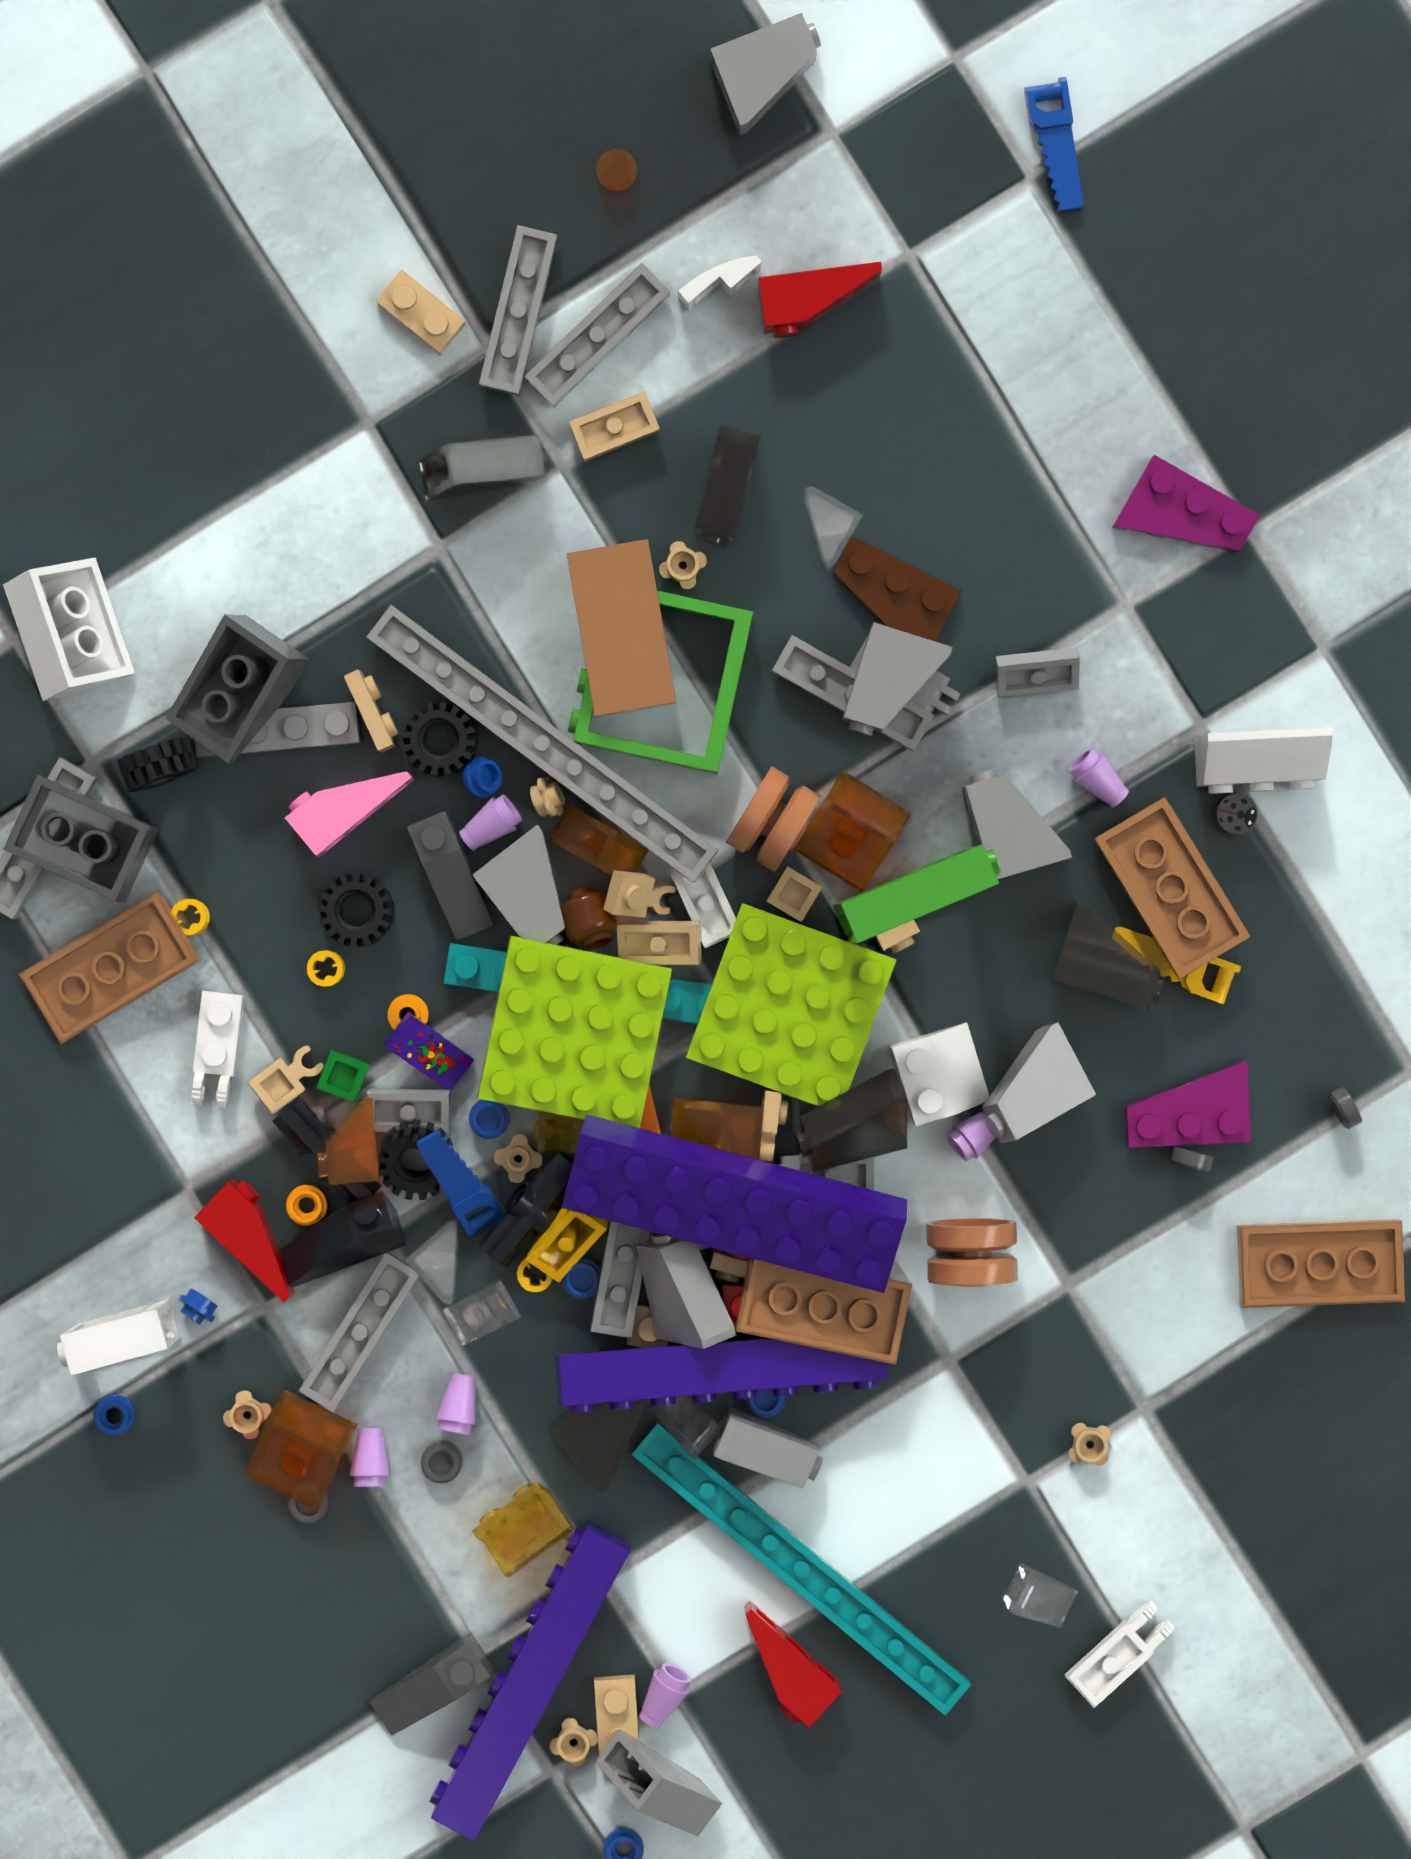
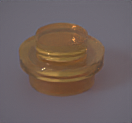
[596,149,637,191]

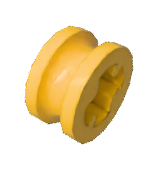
[171,899,210,935]
[307,950,345,987]
[517,1257,552,1292]

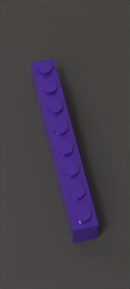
[554,1338,890,1413]
[429,1521,631,1841]

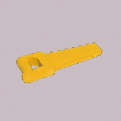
[1107,927,1242,1004]

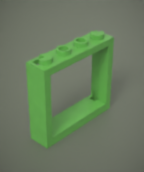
[568,591,753,775]
[833,844,1002,943]

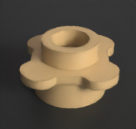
[659,541,707,589]
[530,777,565,817]
[494,1134,543,1183]
[223,1390,272,1439]
[1068,1422,1111,1466]
[550,1718,598,1767]

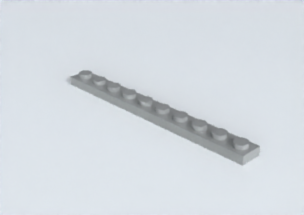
[367,605,718,884]

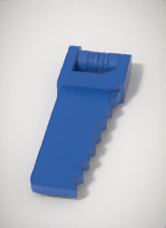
[1024,77,1083,212]
[416,1129,504,1239]

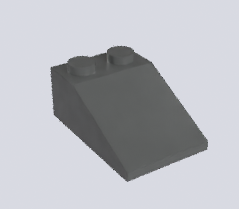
[165,614,310,764]
[3,774,159,902]

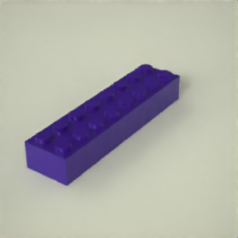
[561,1114,907,1293]

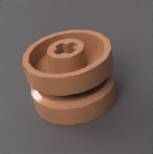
[725,766,821,872]
[926,1218,1018,1287]

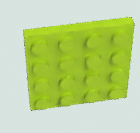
[686,903,897,1114]
[477,936,672,1128]

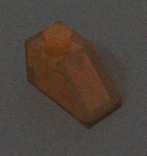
[549,805,649,876]
[317,1097,379,1185]

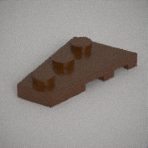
[833,536,961,642]

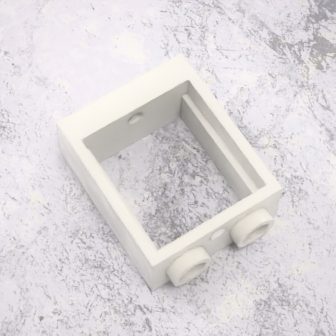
[57,1299,181,1375]

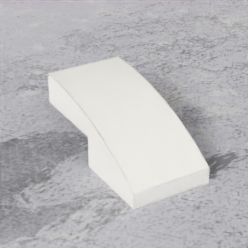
[678,255,762,311]

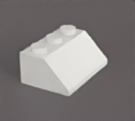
[3,558,135,701]
[1194,727,1333,794]

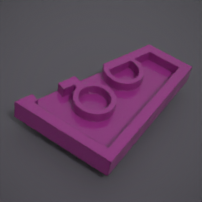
[1112,455,1260,552]
[1125,1060,1251,1148]

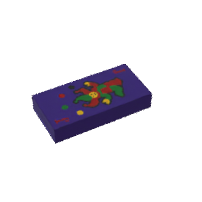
[384,1011,474,1092]

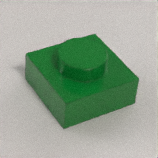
[317,1049,371,1103]

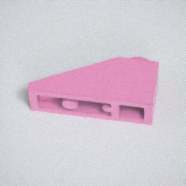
[285,771,415,857]

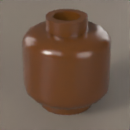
[561,887,618,951]

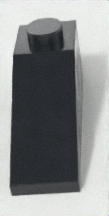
[280,1191,406,1288]

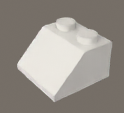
[889,1022,989,1126]

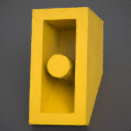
[526,1201,609,1283]

